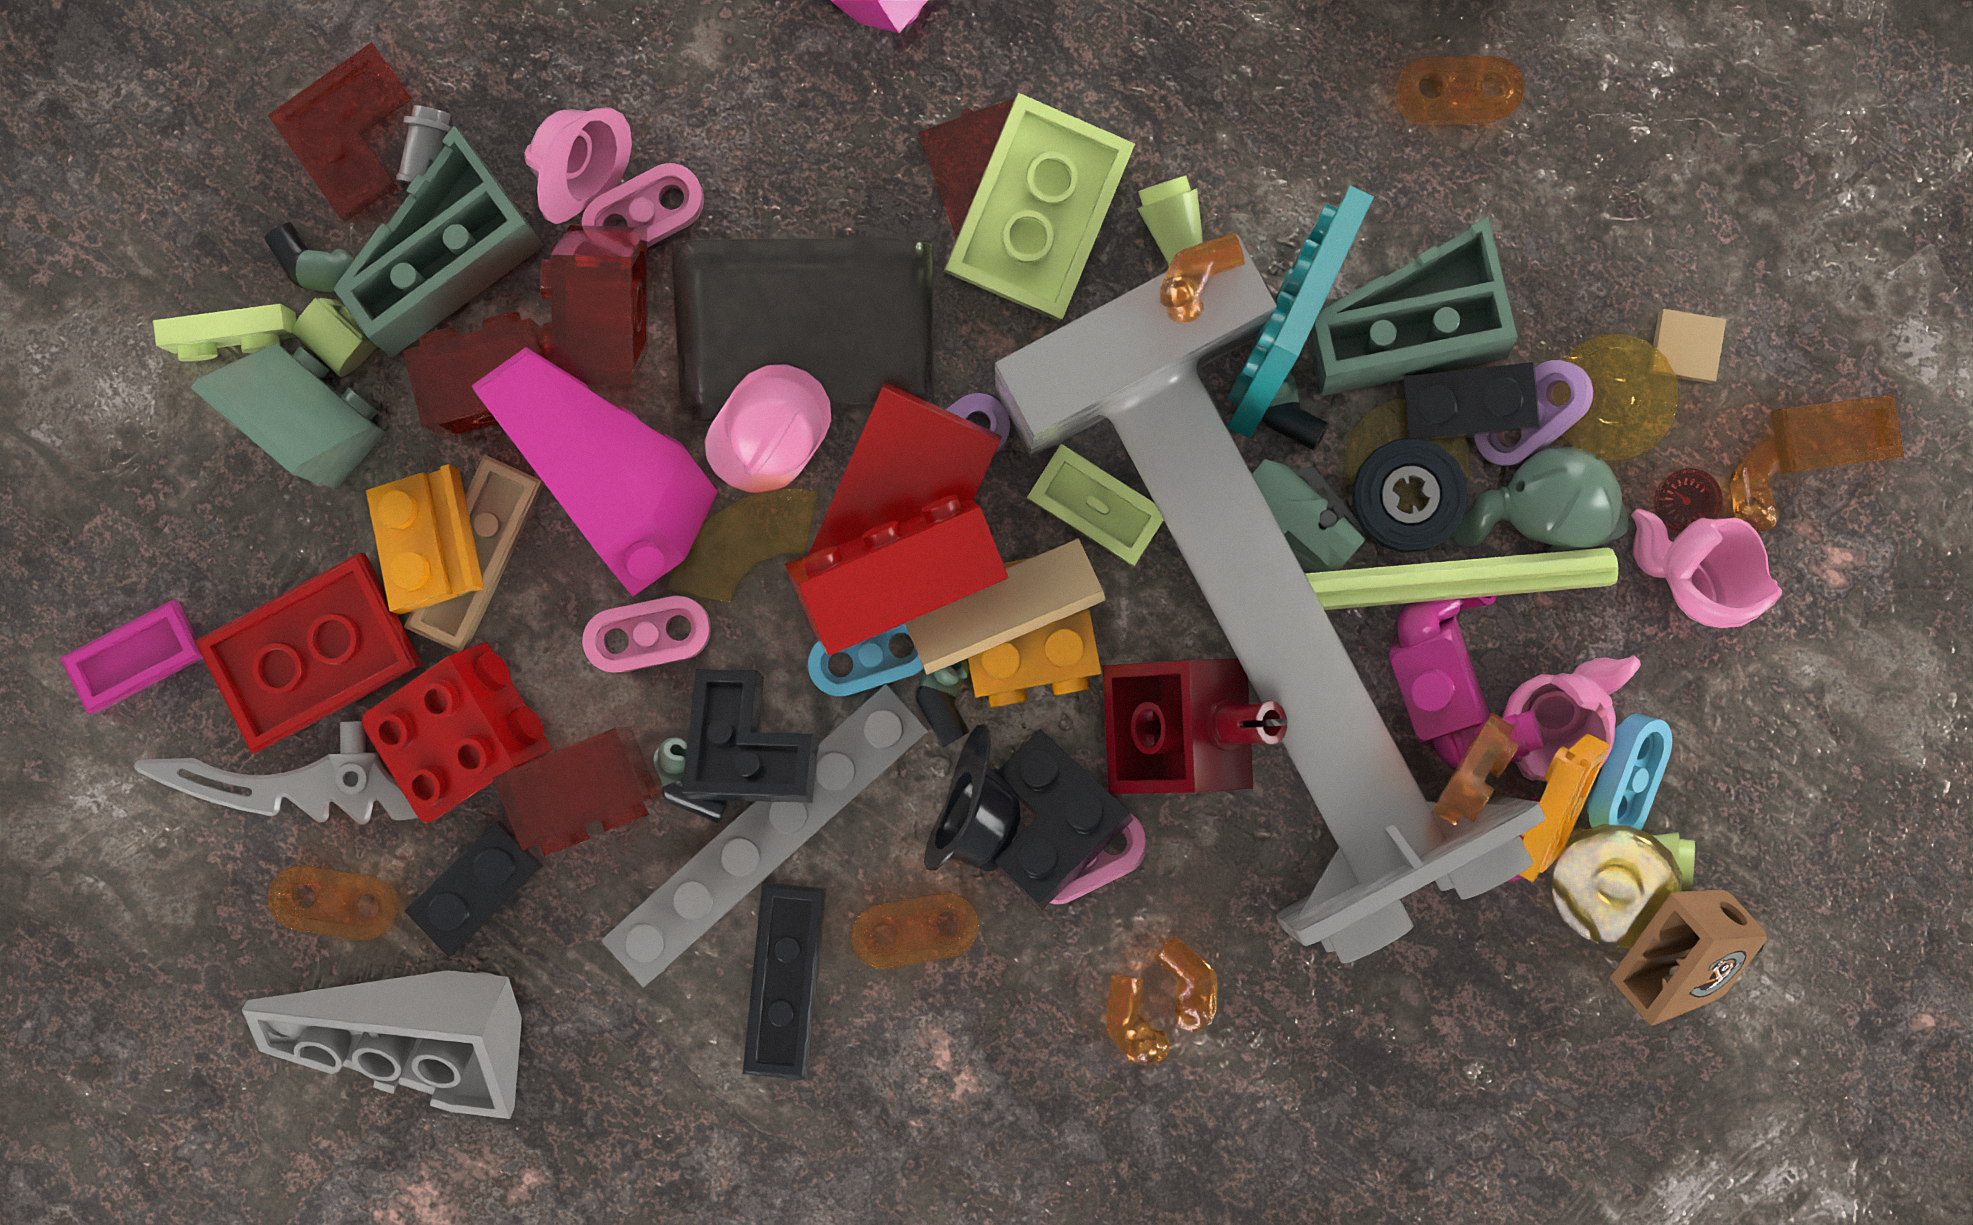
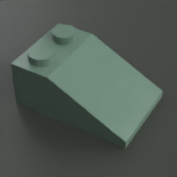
[190,343,386,489]

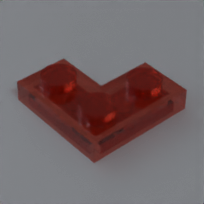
[268,42,413,222]

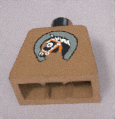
[1610,890,1767,1026]

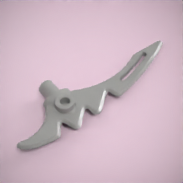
[134,721,418,825]

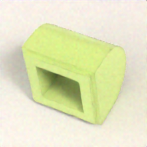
[292,298,378,377]

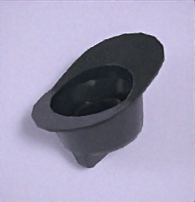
[924,724,1021,871]

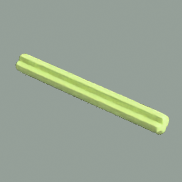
[1305,548,1619,610]

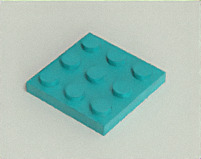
[1226,185,1374,438]

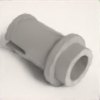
[396,105,452,185]

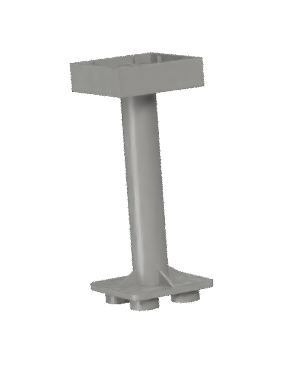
[995,234,1546,963]

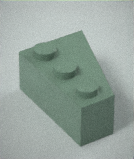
[333,125,545,358]
[1307,216,1518,397]

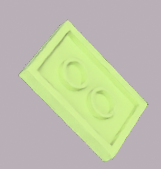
[943,93,1135,321]

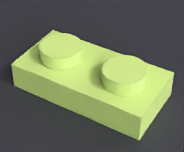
[153,304,297,361]
[1027,444,1164,567]

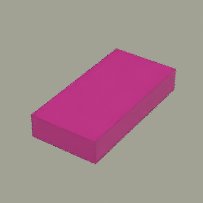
[60,600,203,714]

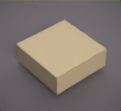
[1649,309,1726,384]

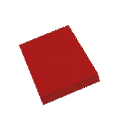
[808,382,1002,556]
[195,553,423,754]

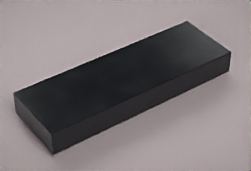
[742,882,827,1081]

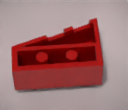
[784,495,1009,656]

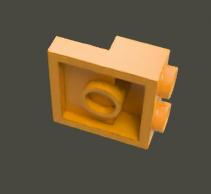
[968,557,1102,708]

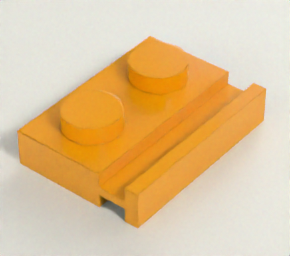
[366,464,484,615]
[1518,733,1611,882]

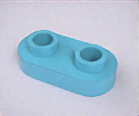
[808,623,924,697]
[1587,713,1672,842]

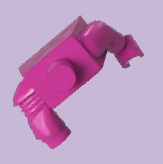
[1389,596,1544,773]

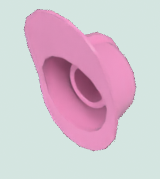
[524,107,632,224]
[704,364,831,493]

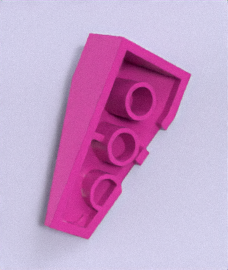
[472,347,718,597]

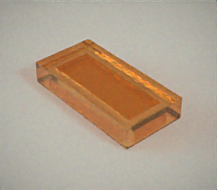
[1771,394,1904,474]

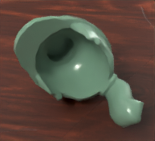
[1449,446,1629,553]

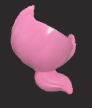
[1631,509,1782,628]
[1502,655,1641,782]

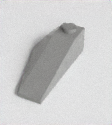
[242,970,522,1119]

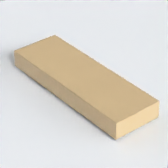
[404,454,545,652]
[905,538,1105,675]

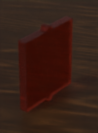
[918,98,1015,237]

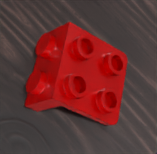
[362,641,552,823]

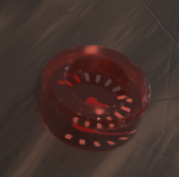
[1654,468,1723,532]

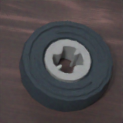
[1352,438,1468,553]

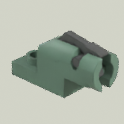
[1251,459,1367,573]

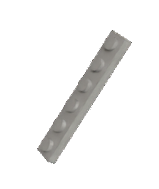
[601,684,929,988]

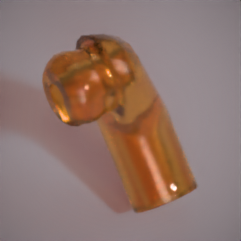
[1159,232,1245,323]
[1729,435,1791,533]
[1154,935,1218,1033]
[1106,974,1170,1066]

